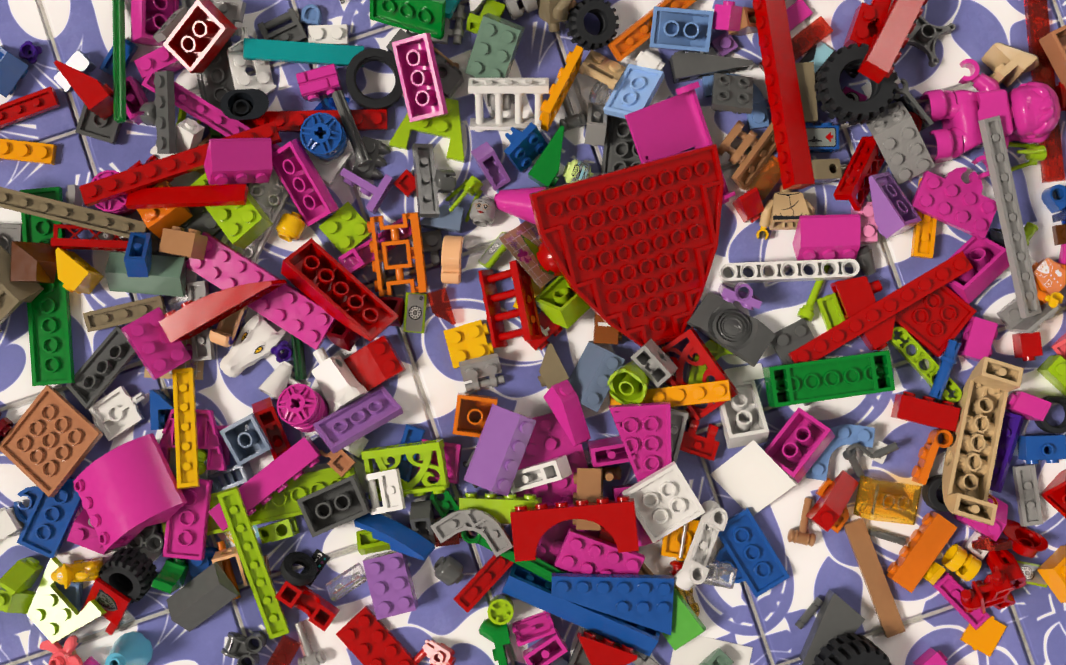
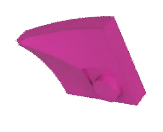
[417,439,462,484]

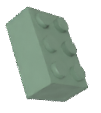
[465,13,525,78]

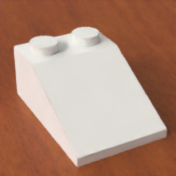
[719,380,769,449]

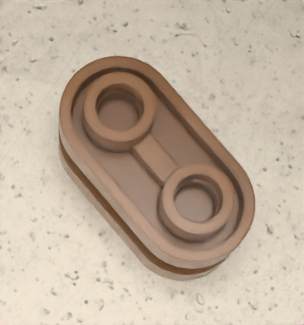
[717,120,759,165]

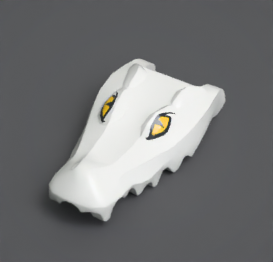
[220,313,288,378]

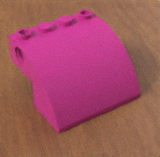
[73,433,187,551]

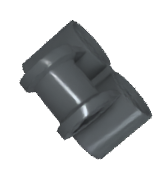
[126,523,164,553]
[221,631,267,665]

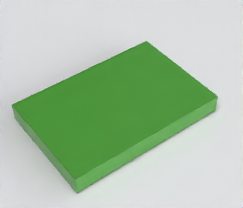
[661,586,707,650]

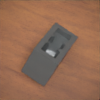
[409,500,437,546]

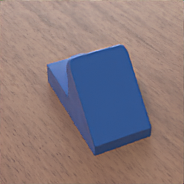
[149,390,174,430]

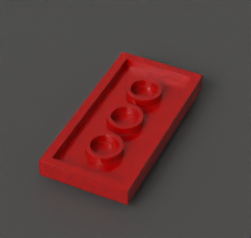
[336,606,419,665]

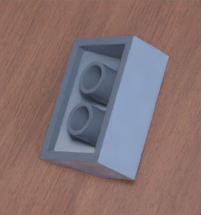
[568,342,625,412]

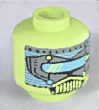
[563,159,593,183]

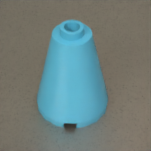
[105,632,153,665]

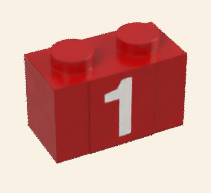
[522,311,564,351]

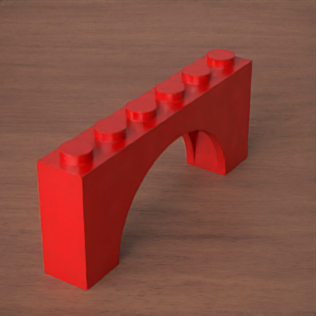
[510,495,639,562]

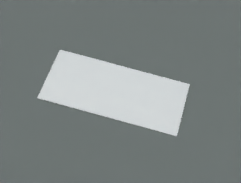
[670,636,753,665]

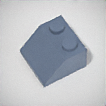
[219,413,272,466]

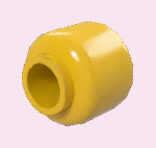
[276,212,306,242]

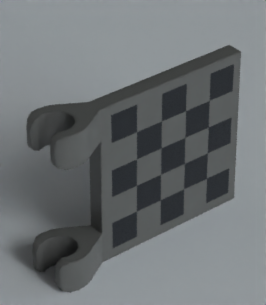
[894,79,934,131]

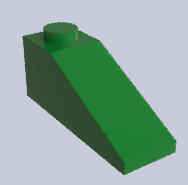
[528,125,564,188]

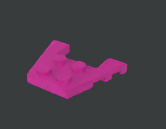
[159,409,227,471]

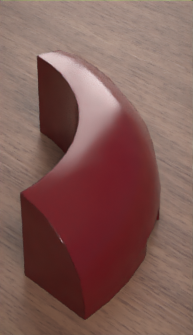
[326,297,405,351]

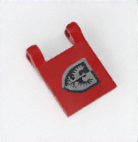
[79,577,131,636]

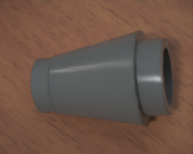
[855,245,876,276]

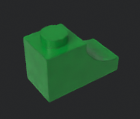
[151,558,189,594]

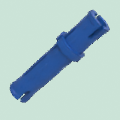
[928,339,962,400]

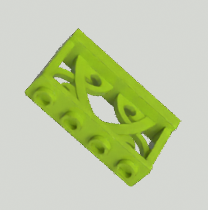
[361,439,450,501]

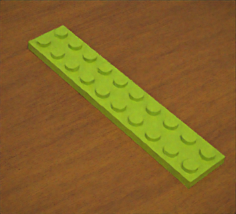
[161,466,356,537]

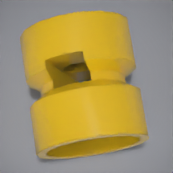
[941,544,982,582]

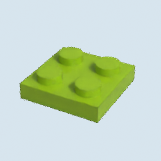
[319,202,372,255]

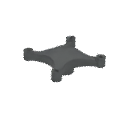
[907,15,956,67]

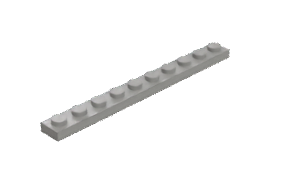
[978,115,1042,318]

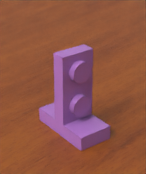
[340,167,395,214]

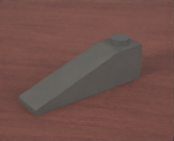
[669,51,754,84]

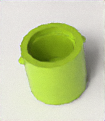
[487,594,514,625]

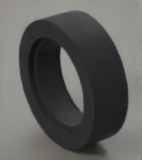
[346,48,403,110]

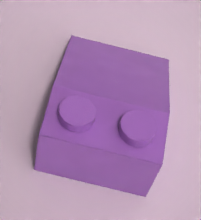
[869,172,922,239]

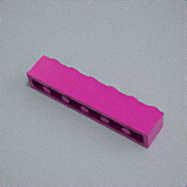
[208,436,322,531]

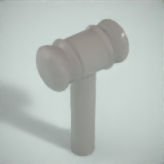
[295,621,326,665]

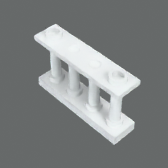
[468,78,549,132]

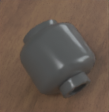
[434,555,464,586]

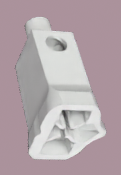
[311,347,368,413]

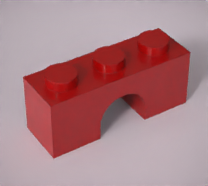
[275,581,340,632]

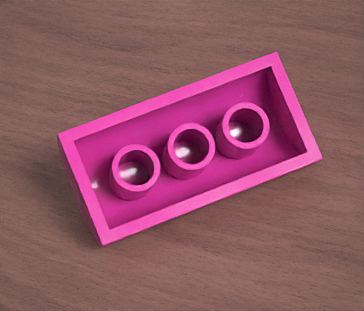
[392,33,448,122]
[272,138,339,227]

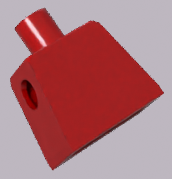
[830,276,882,318]

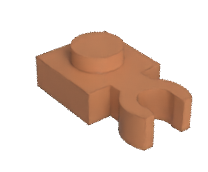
[320,449,357,477]

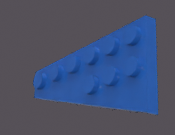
[551,573,674,635]

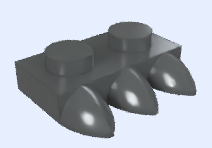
[352,136,391,180]

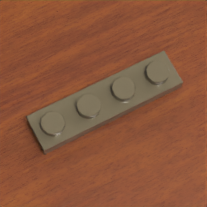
[83,295,167,332]

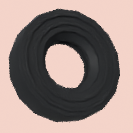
[280,552,317,586]

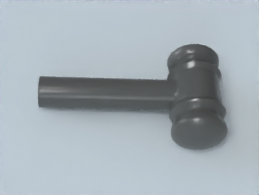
[559,94,587,132]

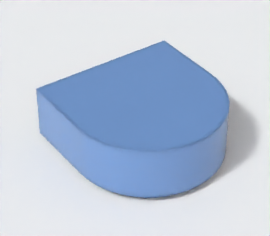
[300,4,322,25]

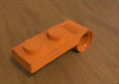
[911,429,953,485]

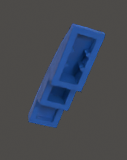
[354,512,435,561]

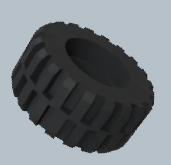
[814,43,898,125]
[812,633,892,665]

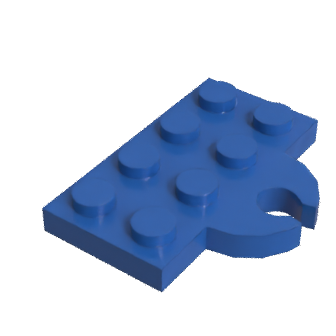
[13,477,82,558]
[714,508,790,598]

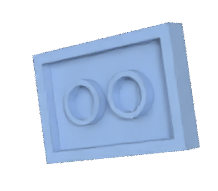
[603,64,665,119]

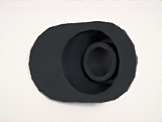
[220,89,269,121]

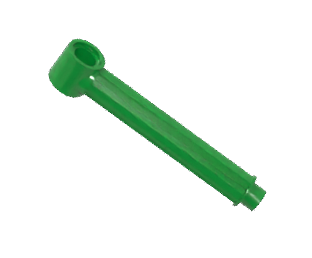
[461,530,567,582]

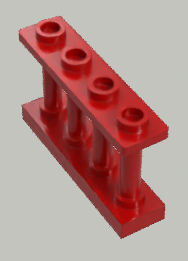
[478,260,543,348]

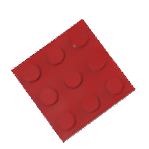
[895,285,976,357]

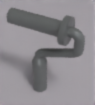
[843,442,899,478]

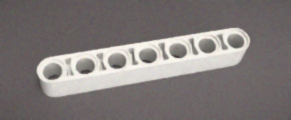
[718,259,860,284]

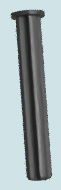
[332,90,373,167]

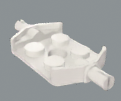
[227,26,277,95]

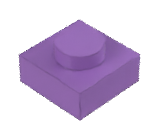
[710,31,738,57]

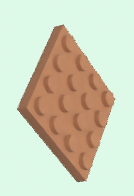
[0,385,103,497]

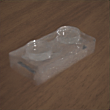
[325,562,367,602]

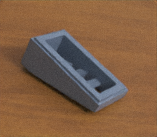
[208,461,254,493]

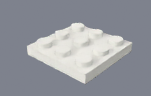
[622,461,705,543]

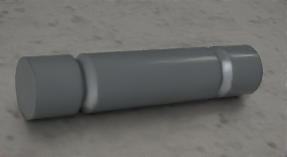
[868,528,906,546]
[795,597,823,629]

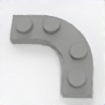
[430,508,513,557]

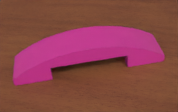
[337,218,412,274]

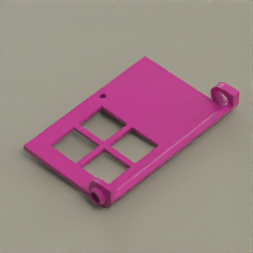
[625,81,736,204]

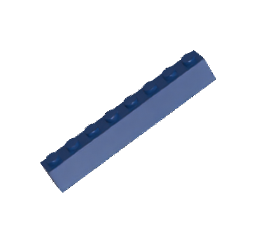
[502,563,660,656]

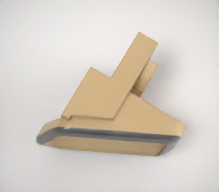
[982,42,1039,88]

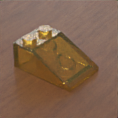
[853,475,922,525]

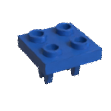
[504,122,548,173]

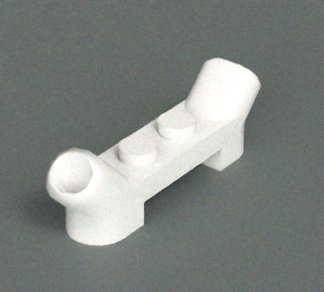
[674,501,728,591]

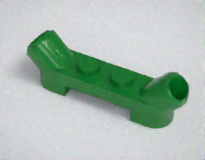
[478,618,511,665]

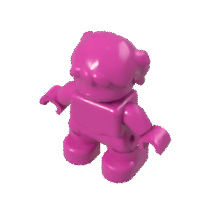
[920,59,1061,180]

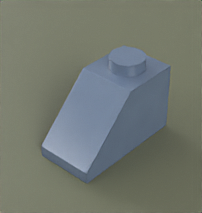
[420,202,465,233]

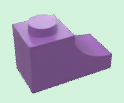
[471,142,511,191]

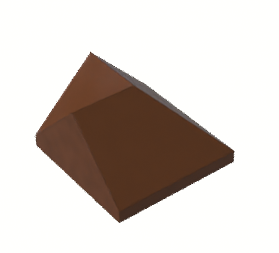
[10,241,57,284]

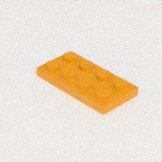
[539,45,584,132]

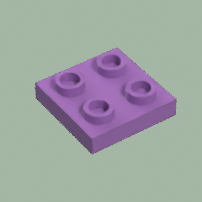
[718,282,762,310]

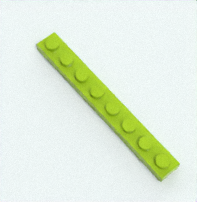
[217,486,290,639]

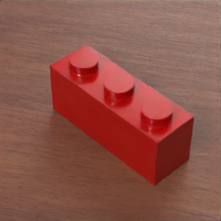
[891,391,961,432]

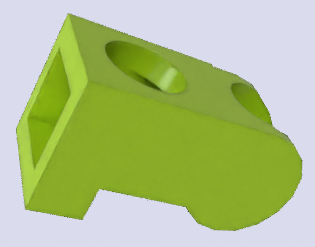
[257,516,300,544]

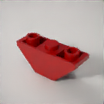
[577,631,638,665]

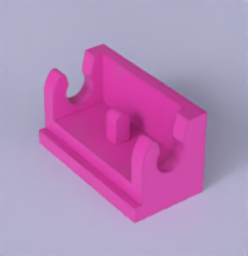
[512,611,556,647]

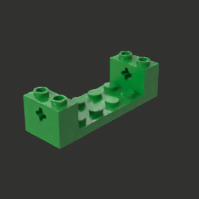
[763,350,895,407]

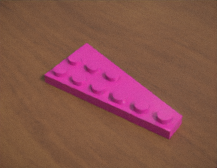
[608,402,672,482]

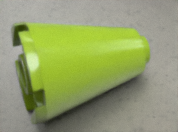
[607,360,650,405]

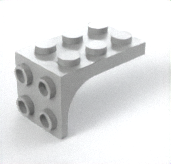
[866,101,935,185]

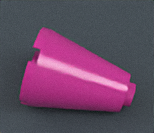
[494,187,549,225]

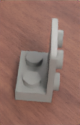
[996,298,1060,333]

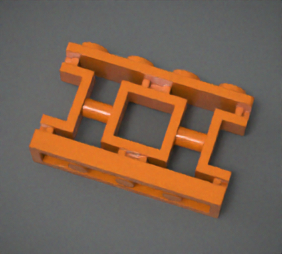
[367,212,428,297]

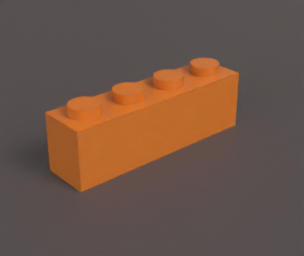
[886,511,958,593]

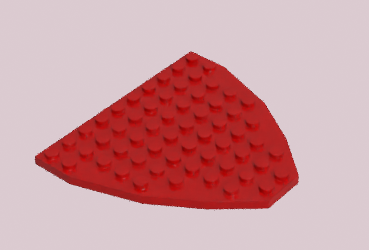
[529,144,724,347]

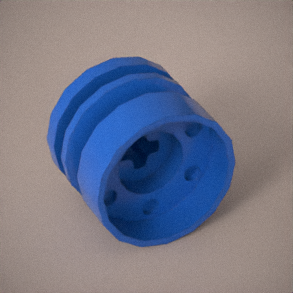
[300,112,348,161]

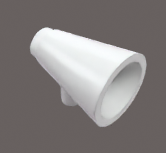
[258,361,301,400]

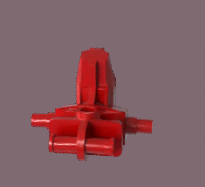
[960,547,1026,614]

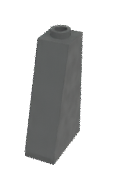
[799,589,866,665]

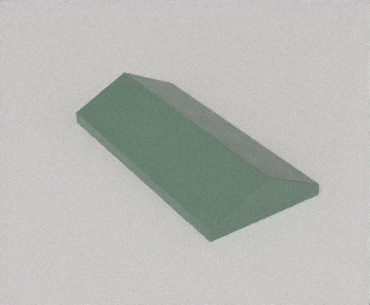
[105,252,187,297]

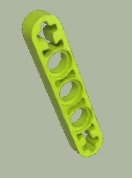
[889,327,962,403]

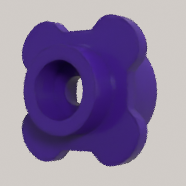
[19,41,42,64]
[270,340,293,363]

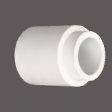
[635,49,665,71]

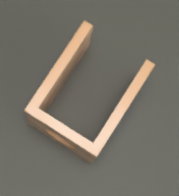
[211,546,249,586]

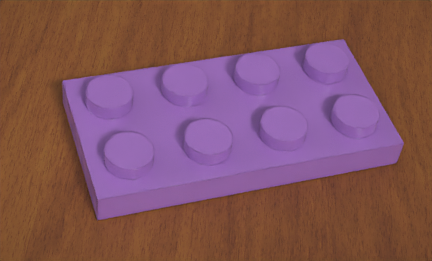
[313,385,403,454]

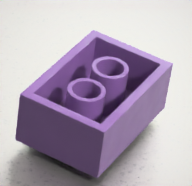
[363,550,419,620]

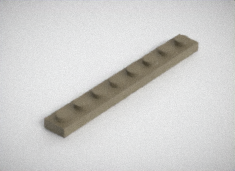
[0,187,147,238]

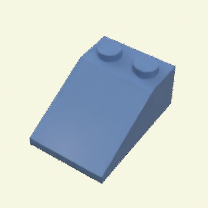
[649,6,714,54]

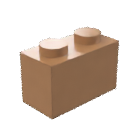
[159,226,208,260]

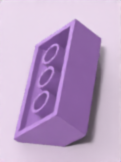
[463,404,536,497]

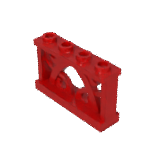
[661,327,739,421]

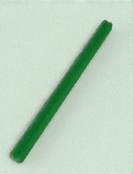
[112,0,126,123]

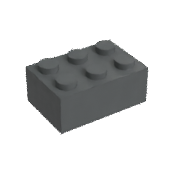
[297,473,372,538]

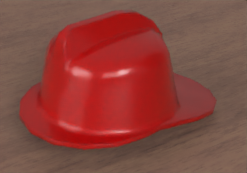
[1002,519,1048,558]

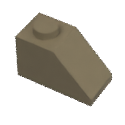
[538,343,569,389]

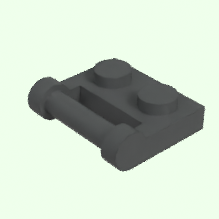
[257,7,308,42]

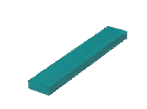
[243,38,364,67]

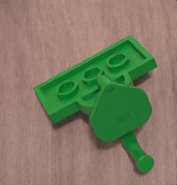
[370,0,446,40]

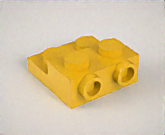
[443,320,494,369]

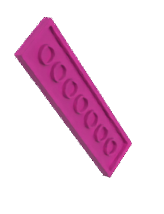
[186,232,336,350]

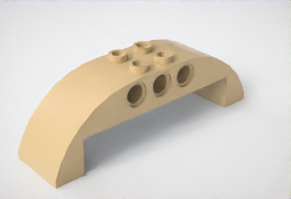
[942,356,1024,526]

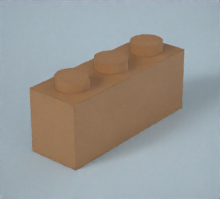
[573,468,603,530]

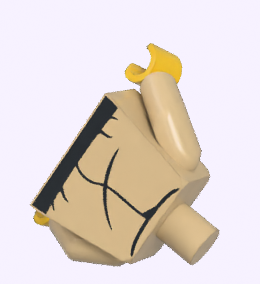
[756,185,815,240]

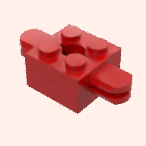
[843,0,892,48]

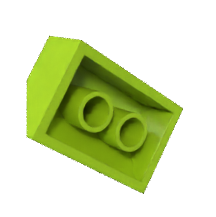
[535,276,590,329]

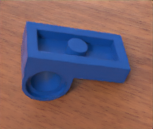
[1041,184,1066,213]

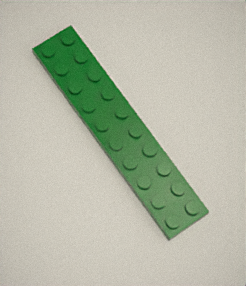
[20,187,75,386]

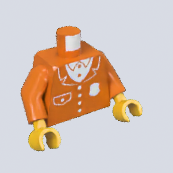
[1030,256,1066,308]

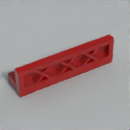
[833,136,885,211]
[51,224,128,251]

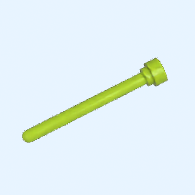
[797,265,830,321]

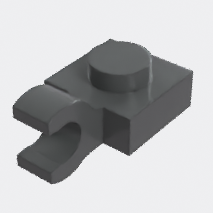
[422,229,443,265]

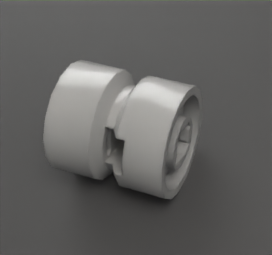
[503,0,538,20]

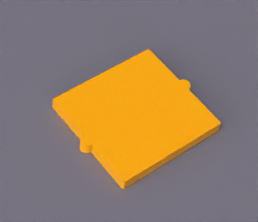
[960,616,1007,657]

